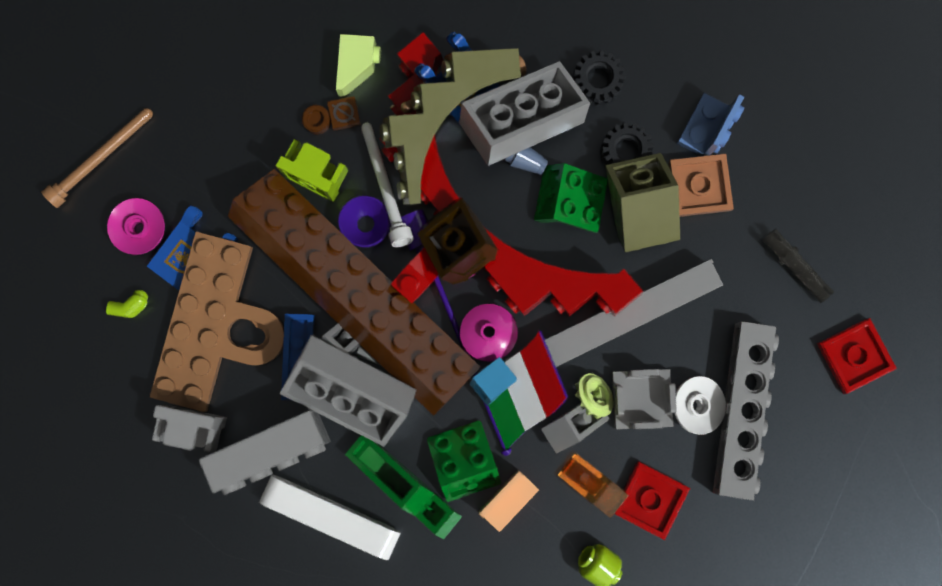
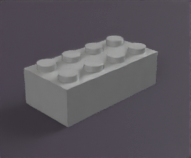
[459,61,590,166]
[280,335,416,446]
[199,411,331,495]

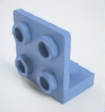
[677,93,745,156]

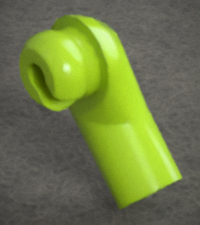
[106,290,148,318]

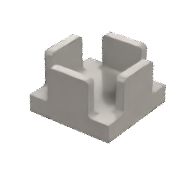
[612,369,677,429]
[152,405,227,453]

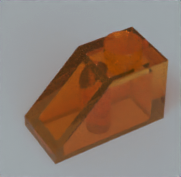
[558,453,629,518]

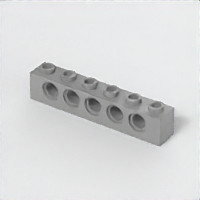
[713,322,779,500]

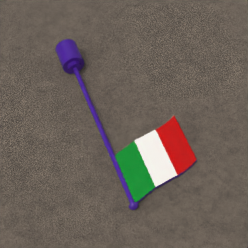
[401,209,568,456]

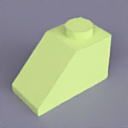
[336,34,381,97]

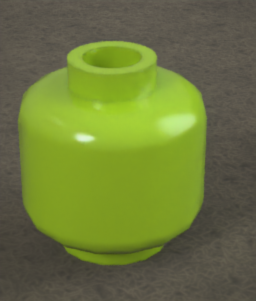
[578,544,622,586]

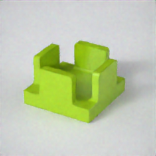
[276,139,348,203]

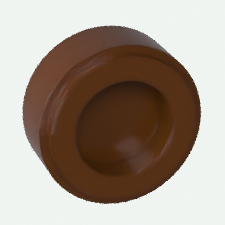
[302,105,331,134]

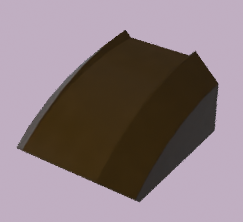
[417,197,498,284]

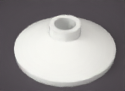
[675,377,726,435]

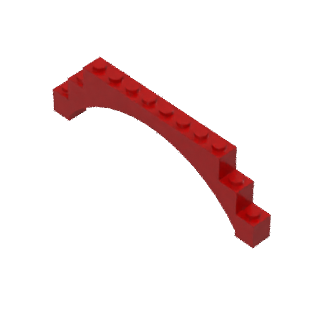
[379,33,643,317]

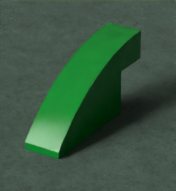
[345,435,462,539]

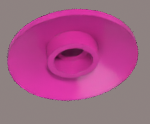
[107,198,165,255]
[460,304,518,362]

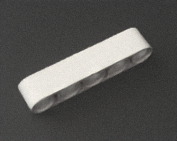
[259,475,401,560]

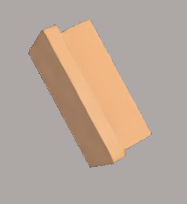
[478,469,539,532]

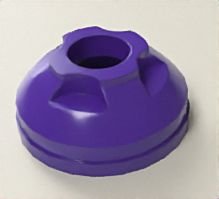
[338,196,390,248]

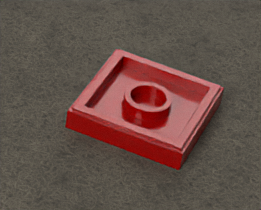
[817,318,897,394]
[612,461,690,540]

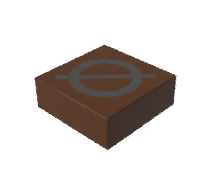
[327,96,361,131]

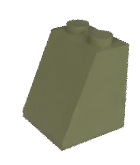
[606,153,680,252]

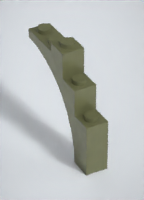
[380,48,521,205]

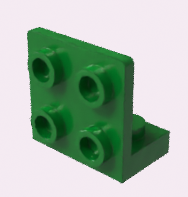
[534,163,608,233]
[427,421,502,502]

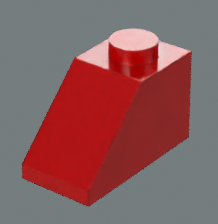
[391,247,439,304]

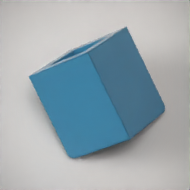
[469,357,517,406]

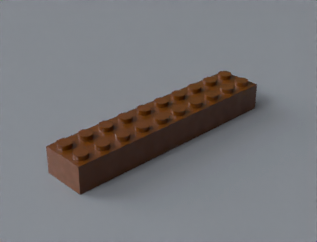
[228,169,480,416]

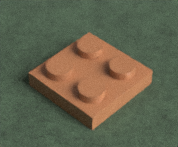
[668,154,734,217]

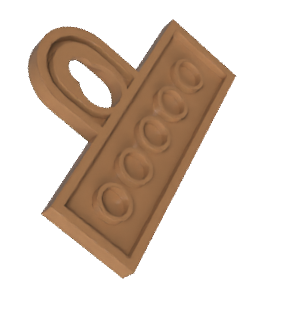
[150,232,284,412]

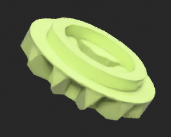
[575,373,614,419]

